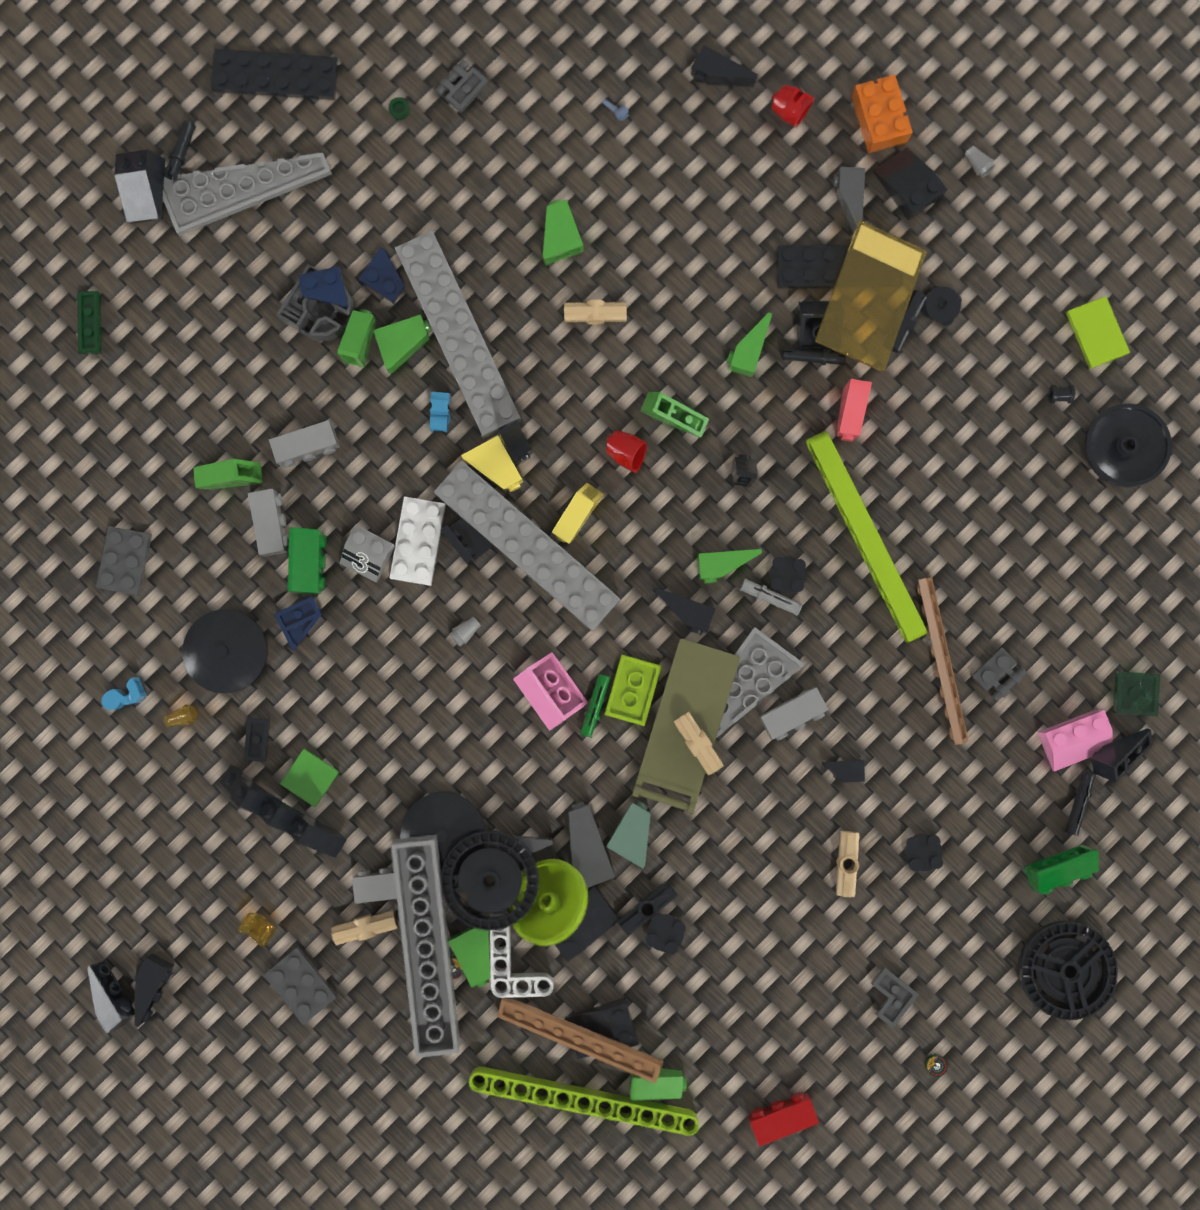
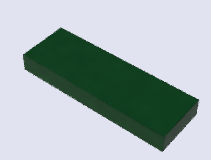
[77,291,102,355]

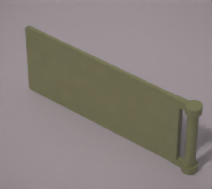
[632,639,740,815]

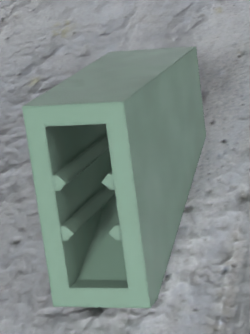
[606,800,651,869]

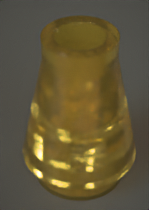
[164,704,198,728]

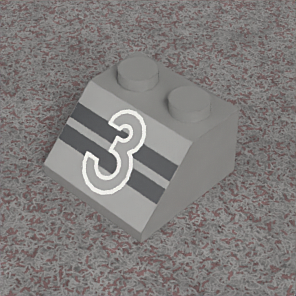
[339,524,395,583]

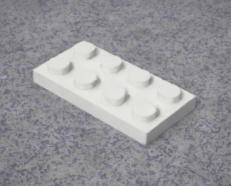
[389,497,446,586]

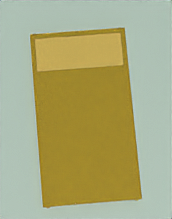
[815,220,927,372]

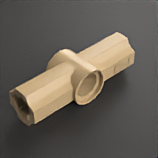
[564,300,627,325]
[673,712,724,776]
[836,831,859,897]
[331,910,399,945]

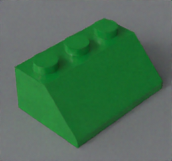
[288,527,327,594]
[1023,845,1099,895]

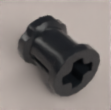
[1048,385,1075,404]

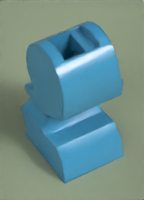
[430,392,452,432]
[101,677,147,710]

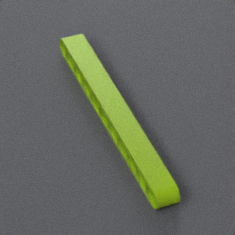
[806,431,927,643]
[469,1066,699,1135]

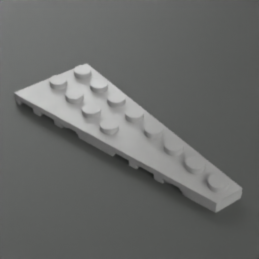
[163,153,332,236]
[716,627,804,738]

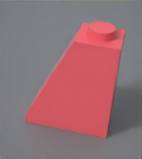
[836,379,872,442]

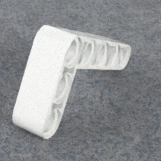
[490,907,554,998]

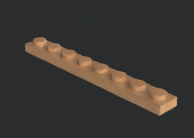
[917,577,969,745]
[497,997,663,1083]

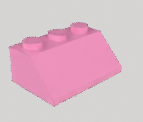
[513,652,588,731]
[1037,710,1112,771]

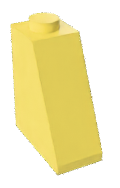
[461,436,523,492]
[552,483,604,544]

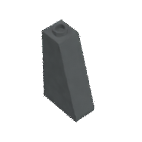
[569,801,615,888]

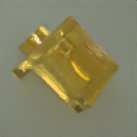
[238,913,277,947]

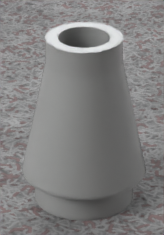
[965,146,995,177]
[449,617,481,647]

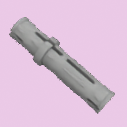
[740,578,802,616]

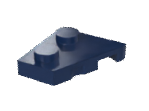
[359,247,405,304]
[298,266,349,308]
[274,596,322,650]

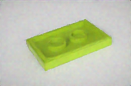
[1066,296,1130,369]
[604,654,662,726]

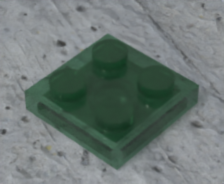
[1113,671,1160,716]

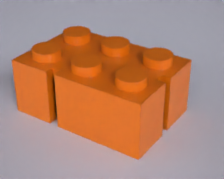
[851,74,913,153]

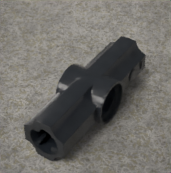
[882,289,927,353]
[617,881,678,936]

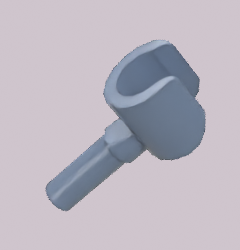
[602,99,629,121]

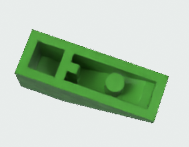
[727,312,772,377]
[640,392,709,438]
[697,549,762,584]

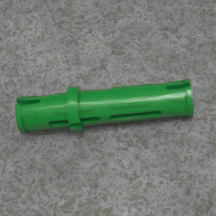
[579,674,611,738]

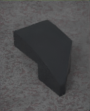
[822,760,865,782]

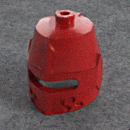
[771,85,815,128]
[606,430,647,473]

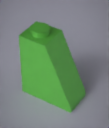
[543,200,584,266]
[337,309,376,368]
[373,315,431,374]
[193,459,263,490]
[448,927,491,988]
[630,1068,687,1100]

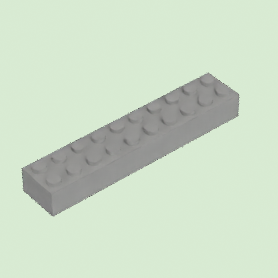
[395,230,522,440]
[434,461,620,632]
[391,835,460,1058]

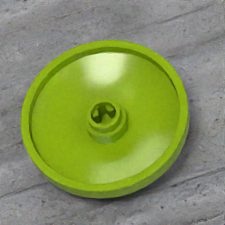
[509,859,588,946]

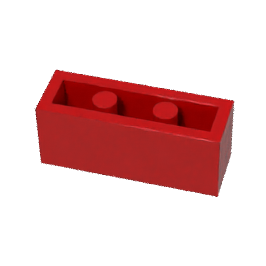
[747,1092,819,1147]

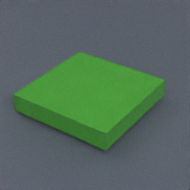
[280,748,340,807]

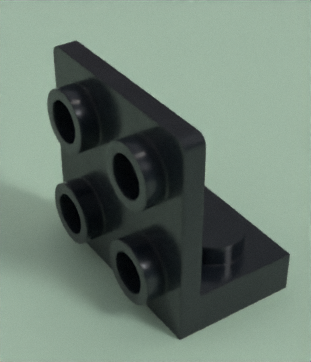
[441,518,494,565]

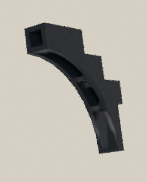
[219,765,347,858]

